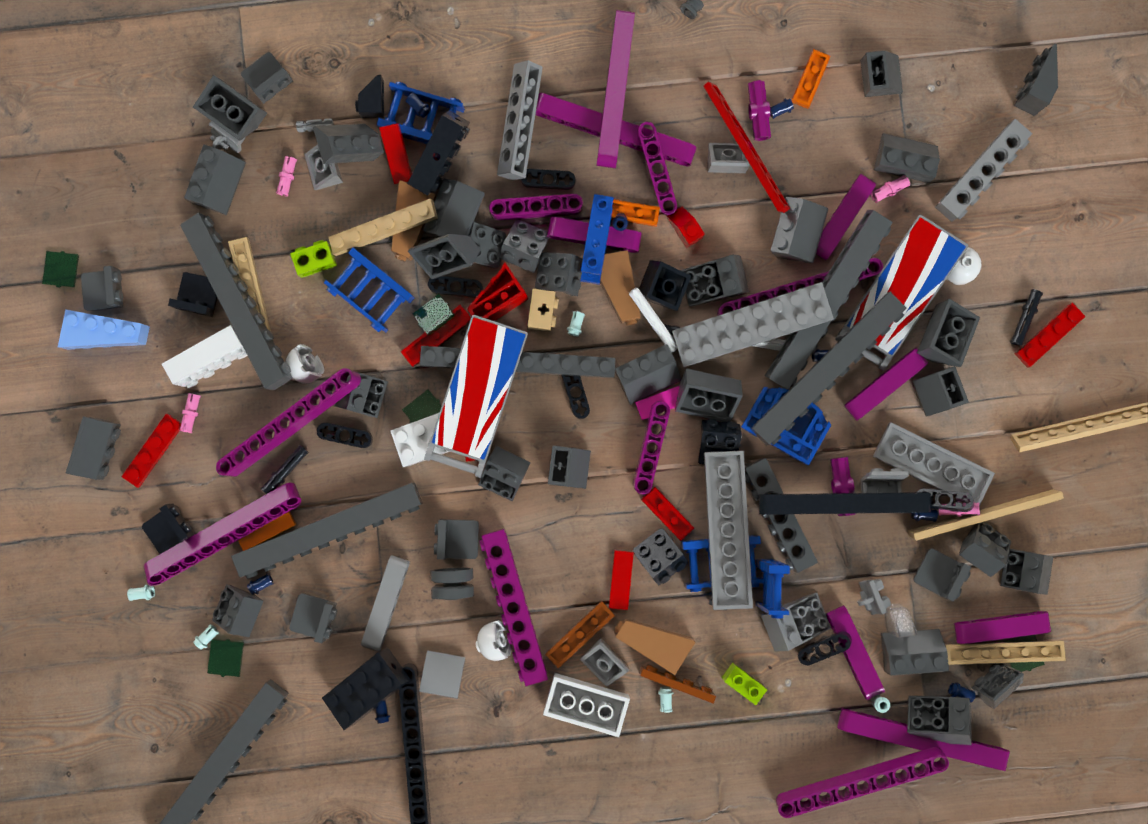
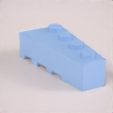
[58,309,150,350]

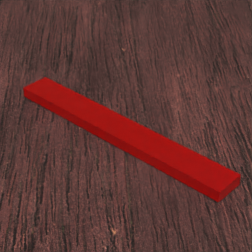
[703,82,790,213]

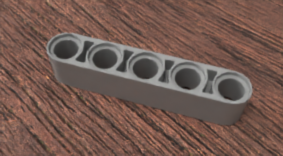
[361,555,410,651]

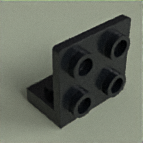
[168,272,217,317]

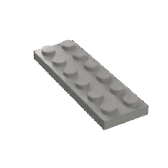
[873,422,995,506]

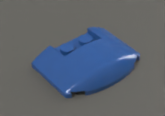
[741,387,831,465]

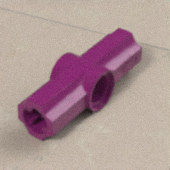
[748,80,771,141]
[830,457,855,516]

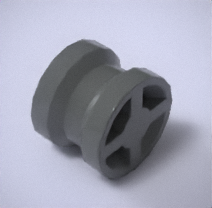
[680,0,704,19]

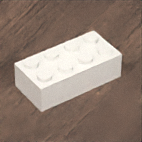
[162,325,248,388]
[391,413,450,467]
[543,673,630,737]

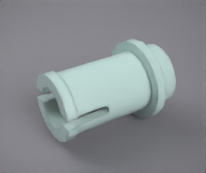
[567,311,585,337]
[127,584,155,601]
[193,624,219,650]
[658,686,674,713]
[871,695,890,713]

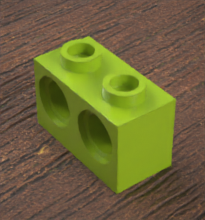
[290,240,338,278]
[721,662,767,705]

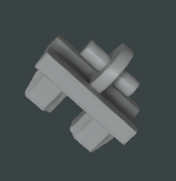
[209,121,245,153]
[857,579,891,615]

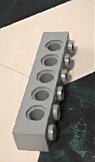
[497,60,543,180]
[935,119,1032,222]

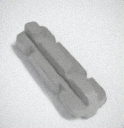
[296,118,334,132]

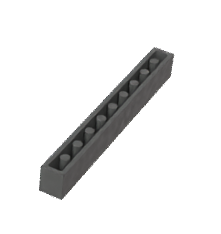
[765,210,893,390]
[180,213,293,390]
[750,292,907,445]
[420,346,615,378]
[231,482,423,579]
[160,679,289,824]

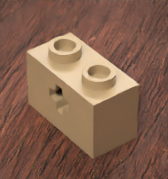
[528,289,559,332]

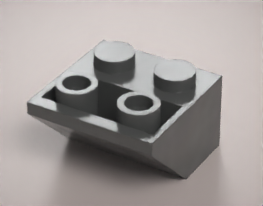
[860,51,903,97]
[912,366,969,417]
[334,372,388,418]
[478,446,531,502]
[548,446,591,489]
[959,522,1011,577]
[1000,549,1054,595]
[212,584,263,637]

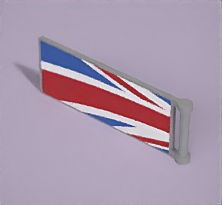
[835,215,968,371]
[424,315,528,478]

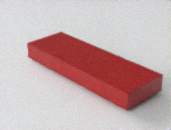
[379,123,412,184]
[641,486,694,541]
[609,550,634,610]

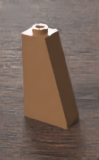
[391,180,436,262]
[600,250,641,326]
[614,618,695,675]

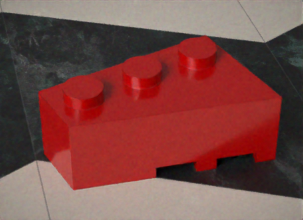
[467,263,528,321]

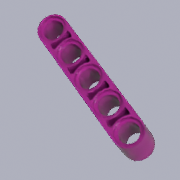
[638,121,677,215]
[816,174,876,261]
[489,194,583,220]
[547,217,642,253]
[844,348,929,421]
[633,401,670,494]
[826,605,885,700]
[954,611,1051,644]

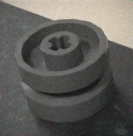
[430,568,474,600]

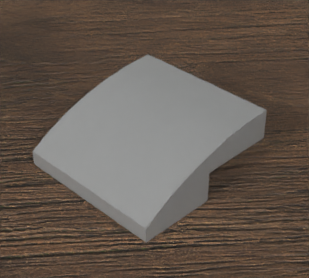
[419,650,465,699]

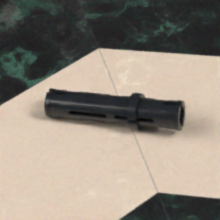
[1010,289,1043,347]
[261,445,309,494]

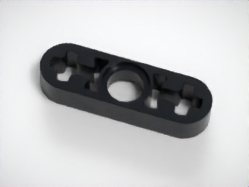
[521,169,576,190]
[428,276,483,298]
[562,375,590,419]
[317,423,373,448]
[917,488,974,512]
[798,631,852,666]

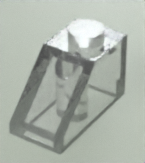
[884,604,917,637]

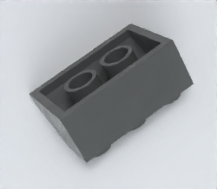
[193,75,267,141]
[313,124,384,164]
[874,133,940,183]
[184,144,246,215]
[423,178,485,239]
[771,197,828,264]
[408,234,481,279]
[917,299,980,367]
[615,344,682,405]
[675,369,743,422]
[65,416,121,480]
[881,629,949,676]

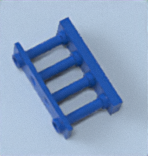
[377,82,465,144]
[581,194,614,285]
[324,248,414,333]
[681,535,764,592]
[756,559,790,619]

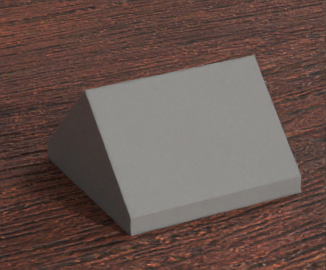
[708,143,750,173]
[304,144,343,190]
[580,638,629,687]

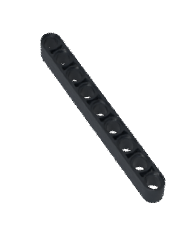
[759,492,931,515]
[399,663,431,824]

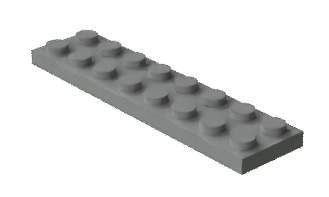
[672,282,834,367]
[704,451,753,610]

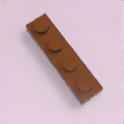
[545,601,615,669]
[639,664,716,704]

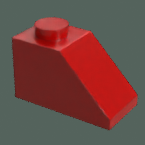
[667,206,705,249]

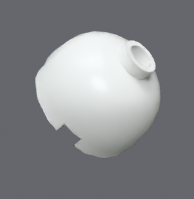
[946,247,982,285]
[285,344,324,384]
[476,620,511,661]

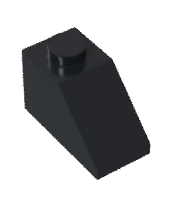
[355,75,384,118]

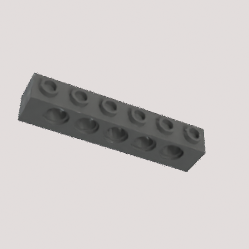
[745,458,818,573]

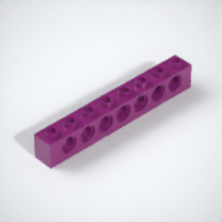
[479,528,548,687]

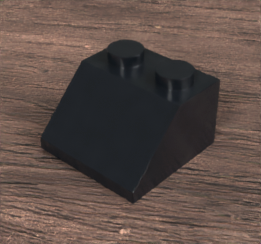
[639,260,691,311]

